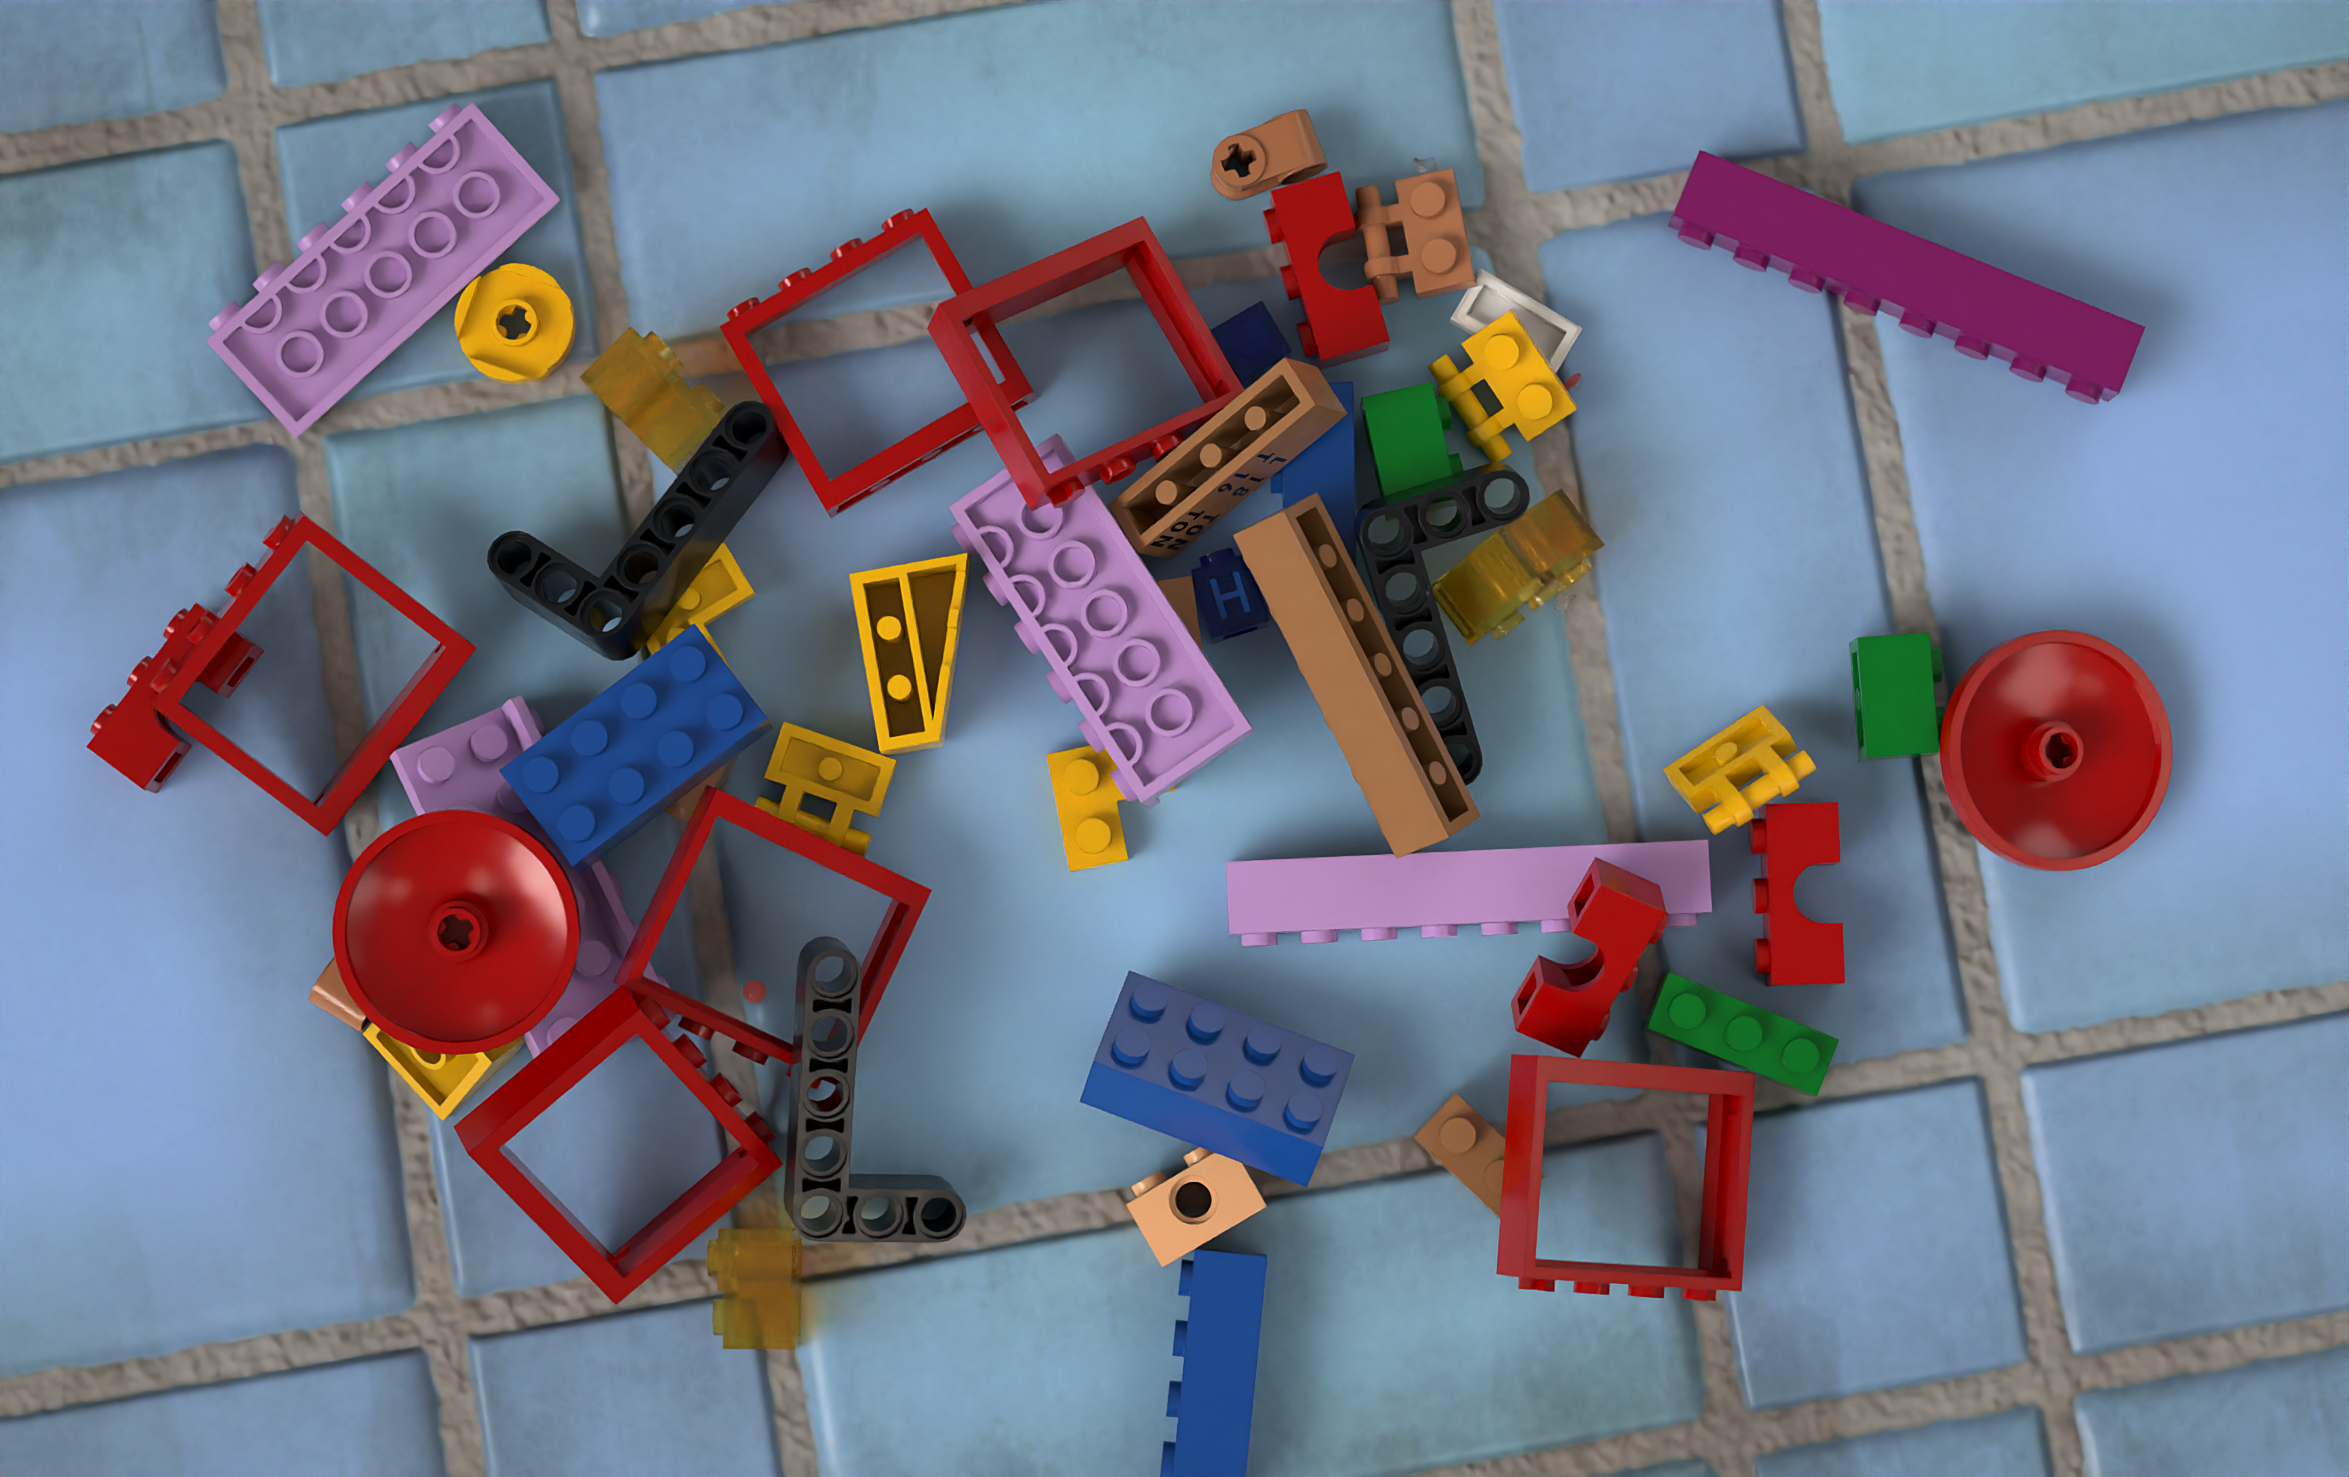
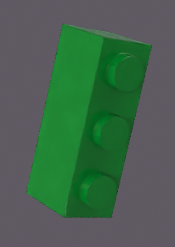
[1641,972,1839,1096]

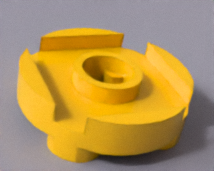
[454,263,576,384]

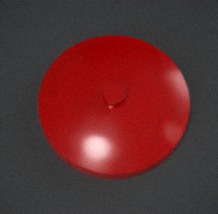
[1940,630,2172,871]
[332,809,581,1055]

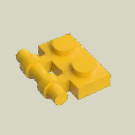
[1427,309,1578,463]
[1663,704,1816,836]
[755,721,898,857]

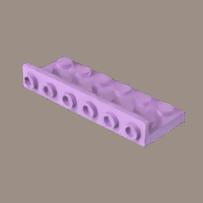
[206,102,561,439]
[948,433,1255,809]
[389,695,675,1059]

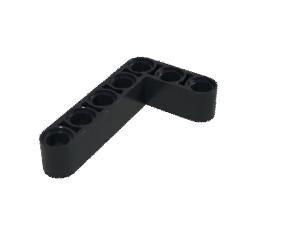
[487,401,789,661]
[1354,462,1530,785]
[784,936,967,1243]

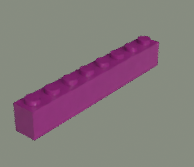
[1668,150,2145,405]

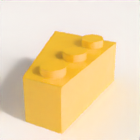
[849,553,971,756]

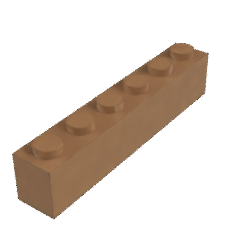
[1233,492,1481,859]

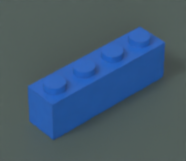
[1270,382,1356,568]
[1160,1248,1267,1477]

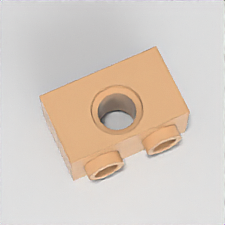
[1126,1147,1267,1268]

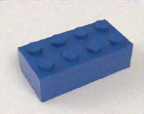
[499,623,773,874]
[1079,970,1355,1187]

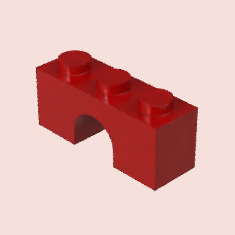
[1262,171,1390,370]
[86,603,264,793]
[1749,802,1845,987]
[1511,857,1668,1059]

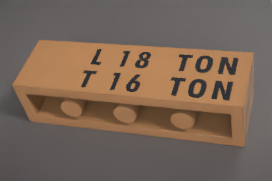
[1108,357,1348,560]

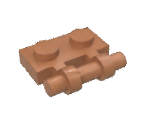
[1354,168,1477,305]

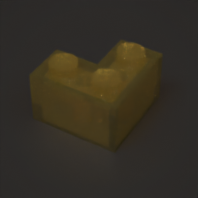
[579,326,725,476]
[1431,488,1605,646]
[707,1225,802,1350]

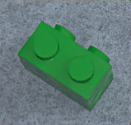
[1360,382,1464,521]
[1849,632,1945,762]

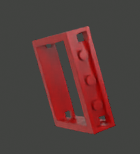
[719,208,1036,518]
[927,216,1245,511]
[148,510,476,837]
[613,785,932,1089]
[453,984,783,1305]
[1496,1054,1756,1301]

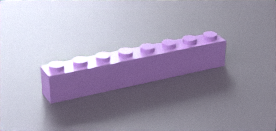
[1226,840,1712,947]

